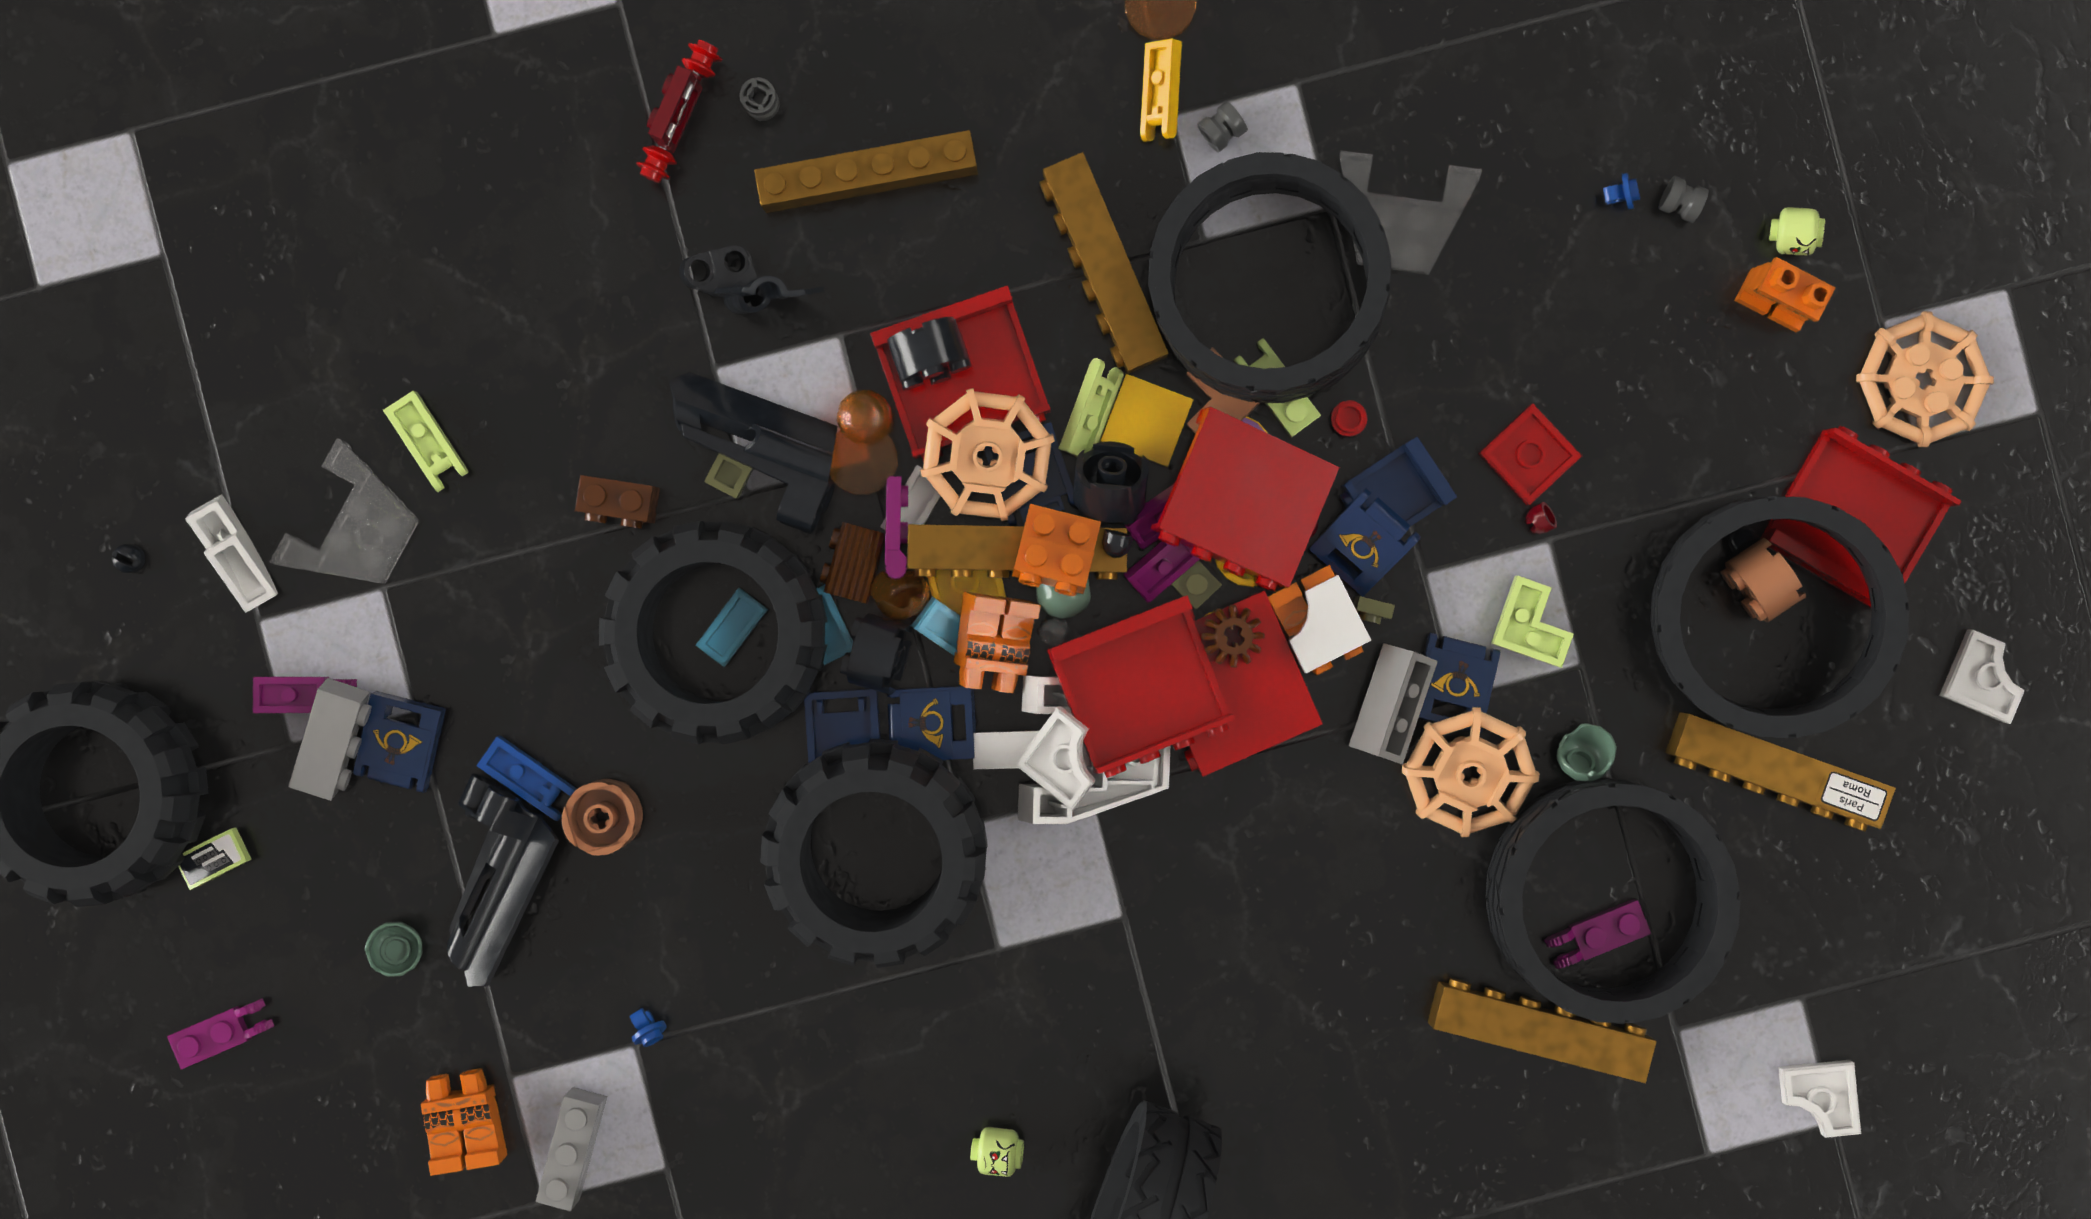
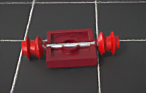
[636,40,722,183]

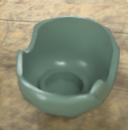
[1036,579,1091,619]
[1557,723,1617,782]
[365,921,423,977]

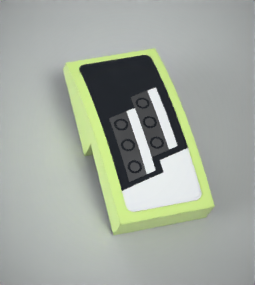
[178,827,252,890]

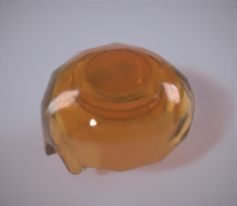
[836,390,894,444]
[870,570,929,620]

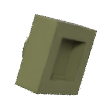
[704,454,754,499]
[1171,560,1222,610]
[1353,596,1395,624]

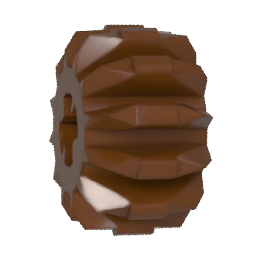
[1201,605,1265,667]

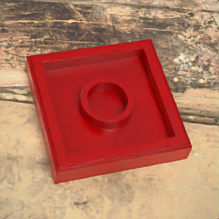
[1478,404,1582,506]

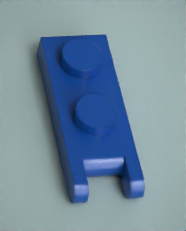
[476,736,577,821]

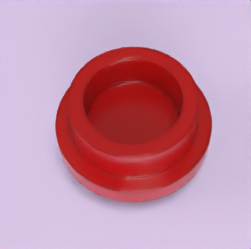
[1331,400,1367,437]

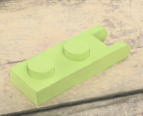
[1234,338,1321,438]
[1058,358,1124,457]
[383,390,469,492]

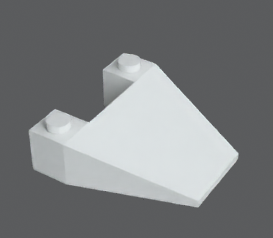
[1018,675,1171,824]

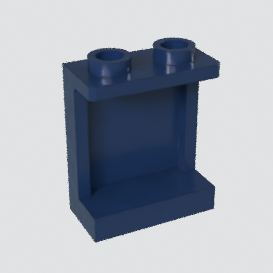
[1340,436,1457,527]

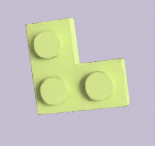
[1491,575,1574,668]

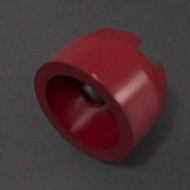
[1526,502,1557,534]

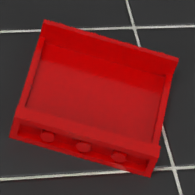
[870,285,1051,463]
[1150,406,1340,592]
[1760,426,1961,607]
[1183,591,1323,776]
[1047,595,1236,778]

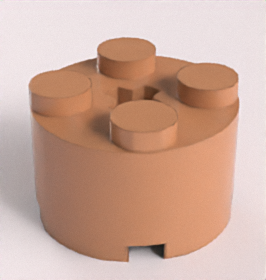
[1720,538,1806,622]
[562,779,643,856]

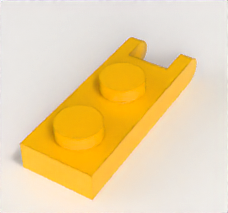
[1140,38,1182,142]

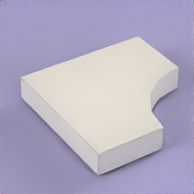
[1288,575,1371,673]
[1939,629,2025,724]
[1015,706,1096,810]
[1778,1060,1861,1138]

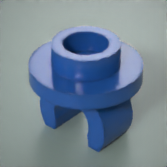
[1603,173,1640,210]
[630,1008,667,1047]

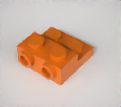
[1012,504,1101,596]

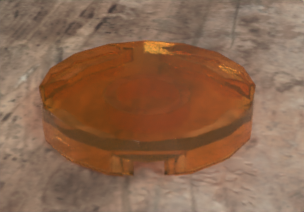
[1125,0,1196,40]
[830,423,898,495]

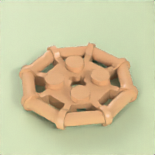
[1856,311,1994,448]
[920,388,1055,522]
[1402,707,1540,837]

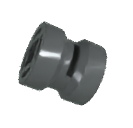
[739,77,780,121]
[1197,101,1248,153]
[1658,175,1709,223]

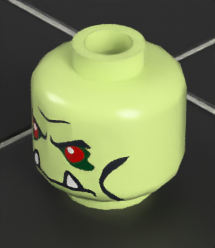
[1769,207,1825,256]
[970,1127,1024,1177]

